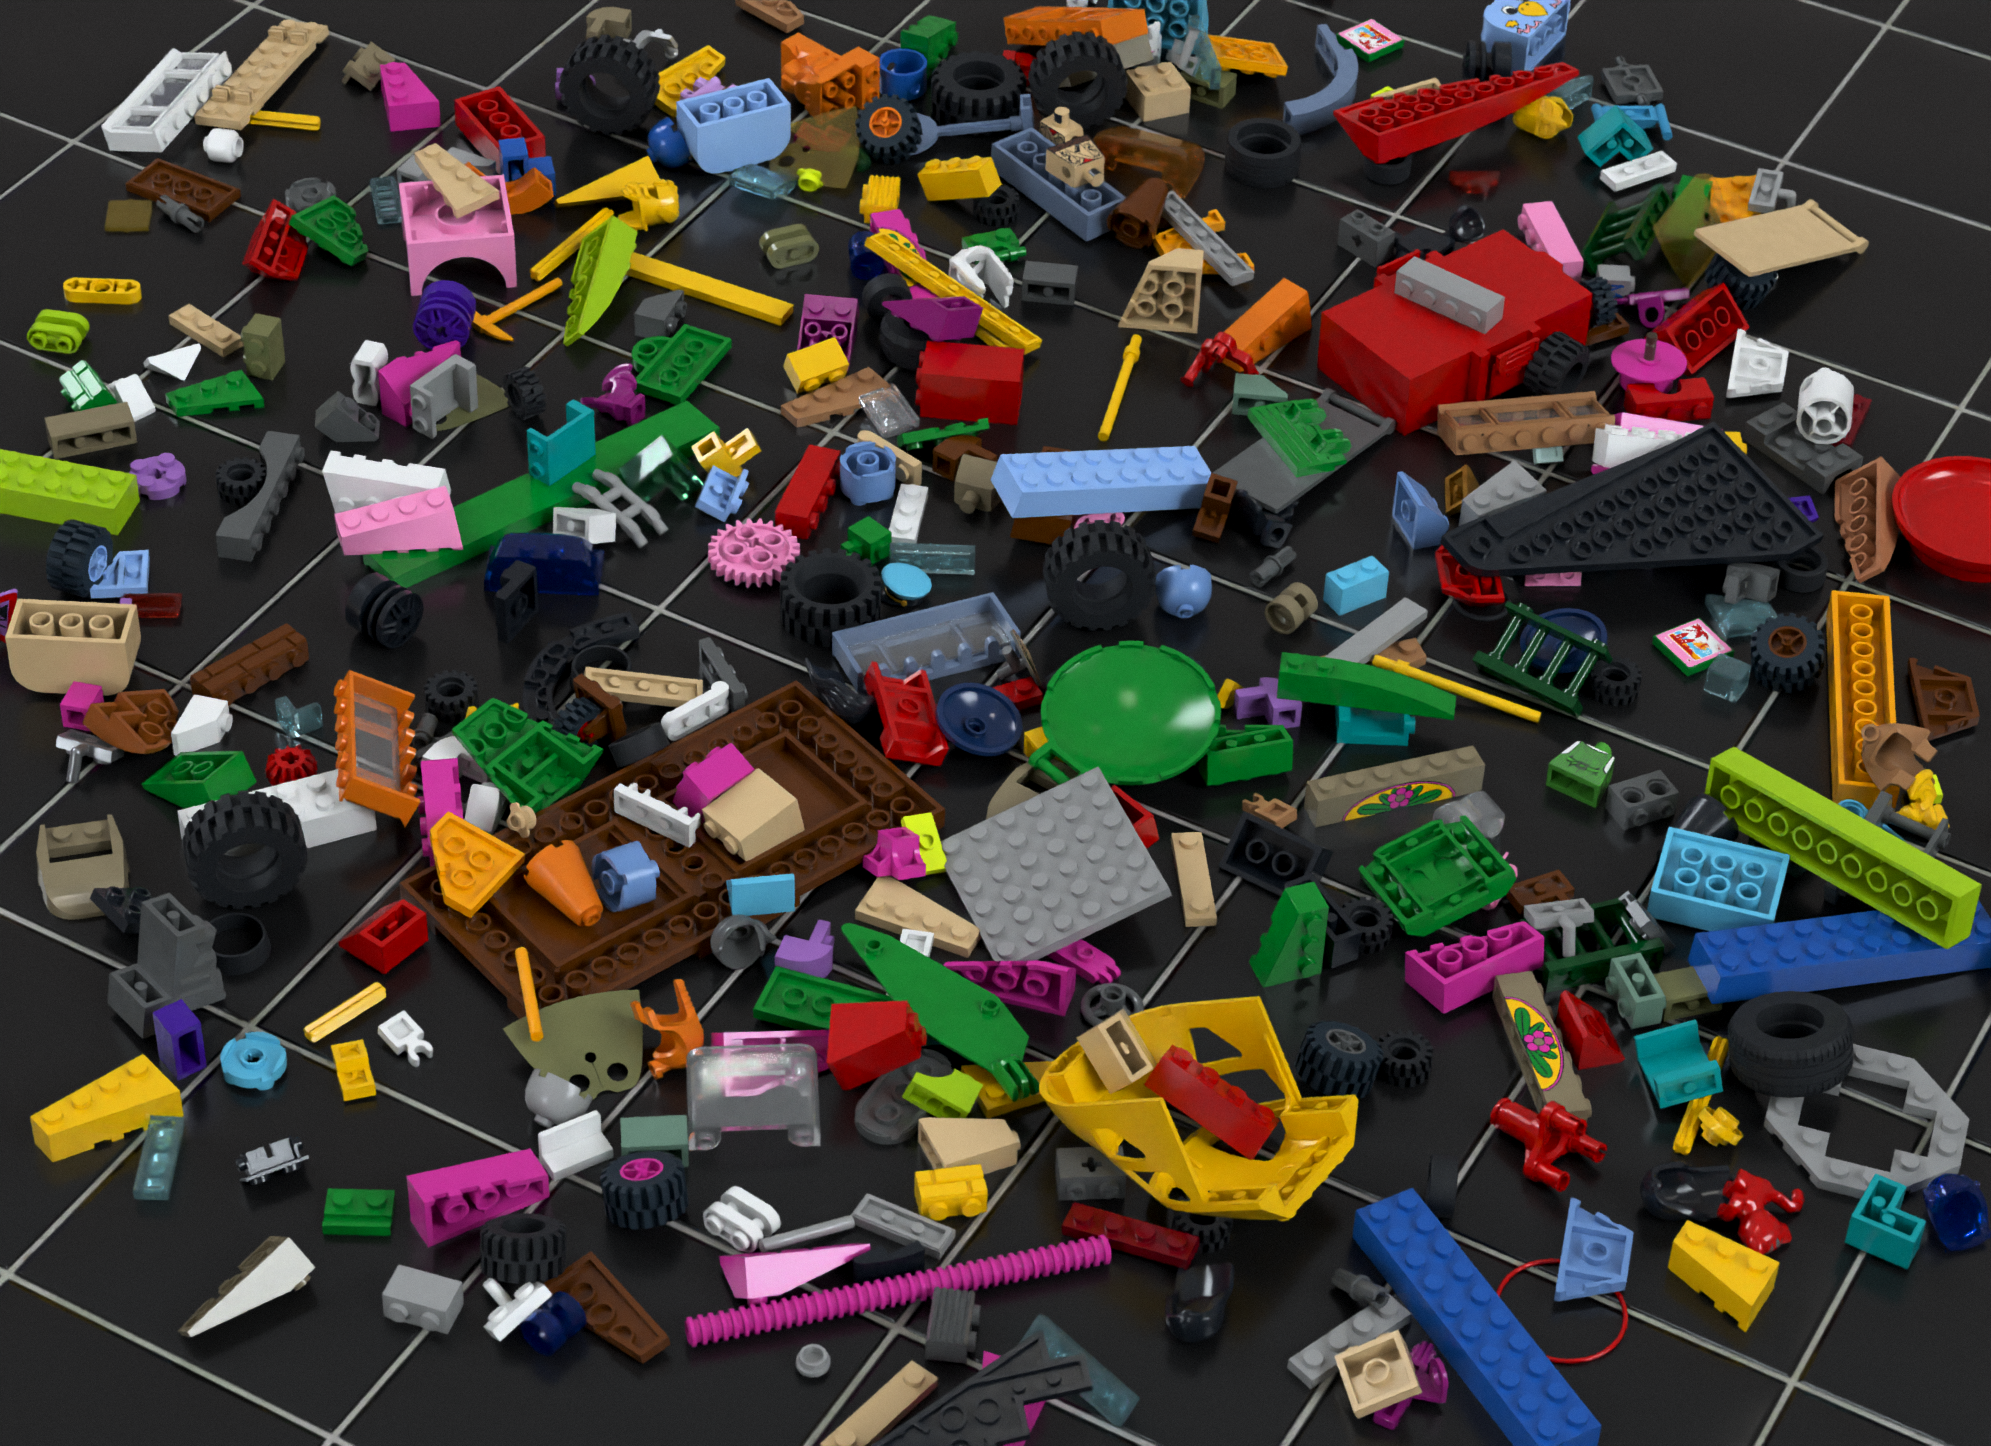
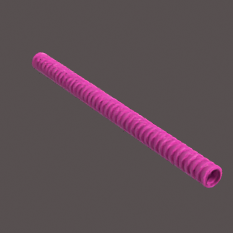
[685,1234,1112,1347]

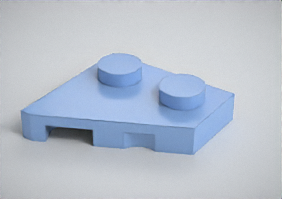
[90,550,150,599]

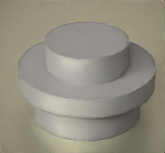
[796,1344,830,1377]

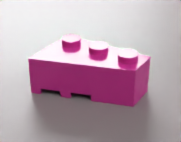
[380,62,441,132]

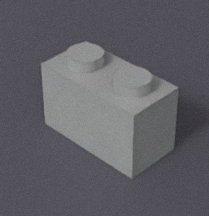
[382,1265,464,1334]

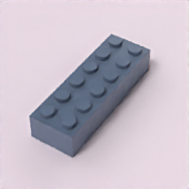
[991,127,1126,242]

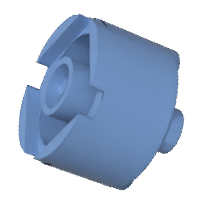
[840,442,896,506]
[591,841,660,912]

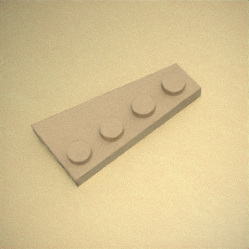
[414,143,499,219]
[855,876,981,958]

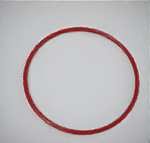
[1496,1259,1628,1364]

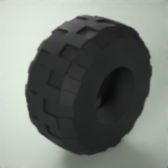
[880,310,960,371]

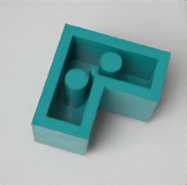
[1577,105,1653,167]
[1844,1173,1926,1269]

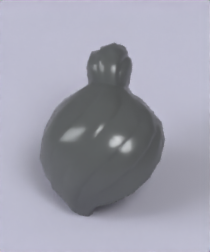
[710,914,776,969]

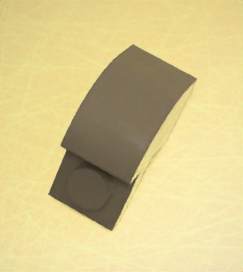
[586,7,632,41]

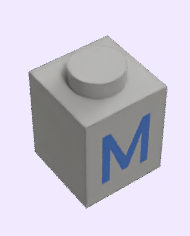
[1596,265,1635,299]

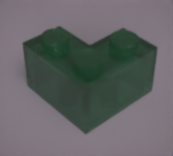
[619,435,704,502]

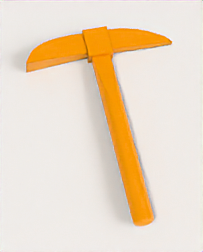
[472,278,563,341]

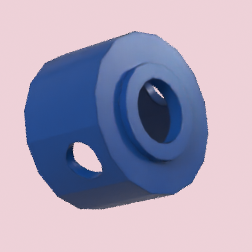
[879,48,927,101]

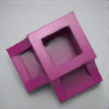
[863,827,926,880]

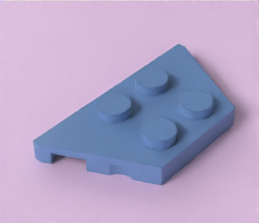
[1554,1198,1634,1301]

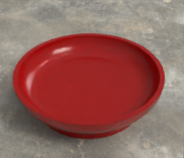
[1892,456,1991,583]

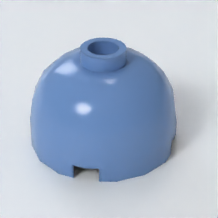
[1155,565,1212,618]

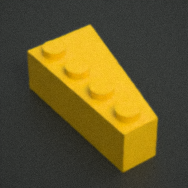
[30,1054,184,1162]

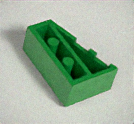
[900,15,958,79]
[1249,882,1329,988]

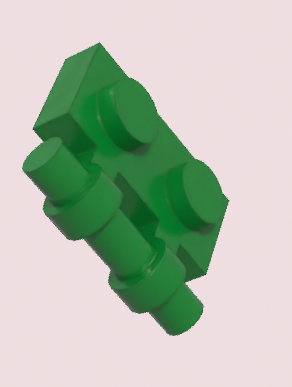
[962,227,1027,265]

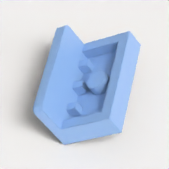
[695,465,749,522]

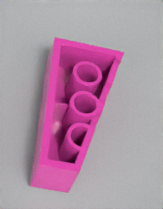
[1405,921,1544,1014]
[407,1149,550,1248]

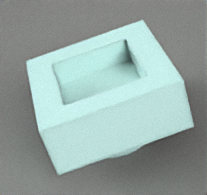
[1532,446,1563,465]

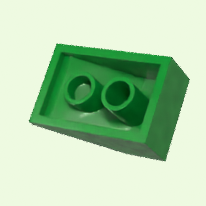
[142,751,257,809]

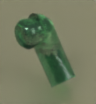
[840,146,871,172]

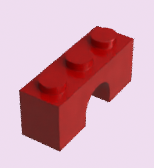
[1623,377,1714,421]

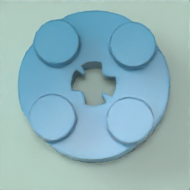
[220,1032,287,1091]

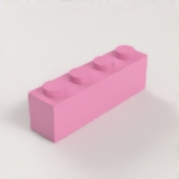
[1518,201,1584,282]

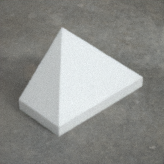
[143,343,201,381]

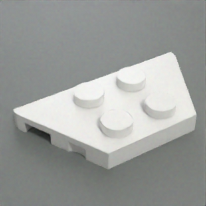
[1726,329,1788,398]

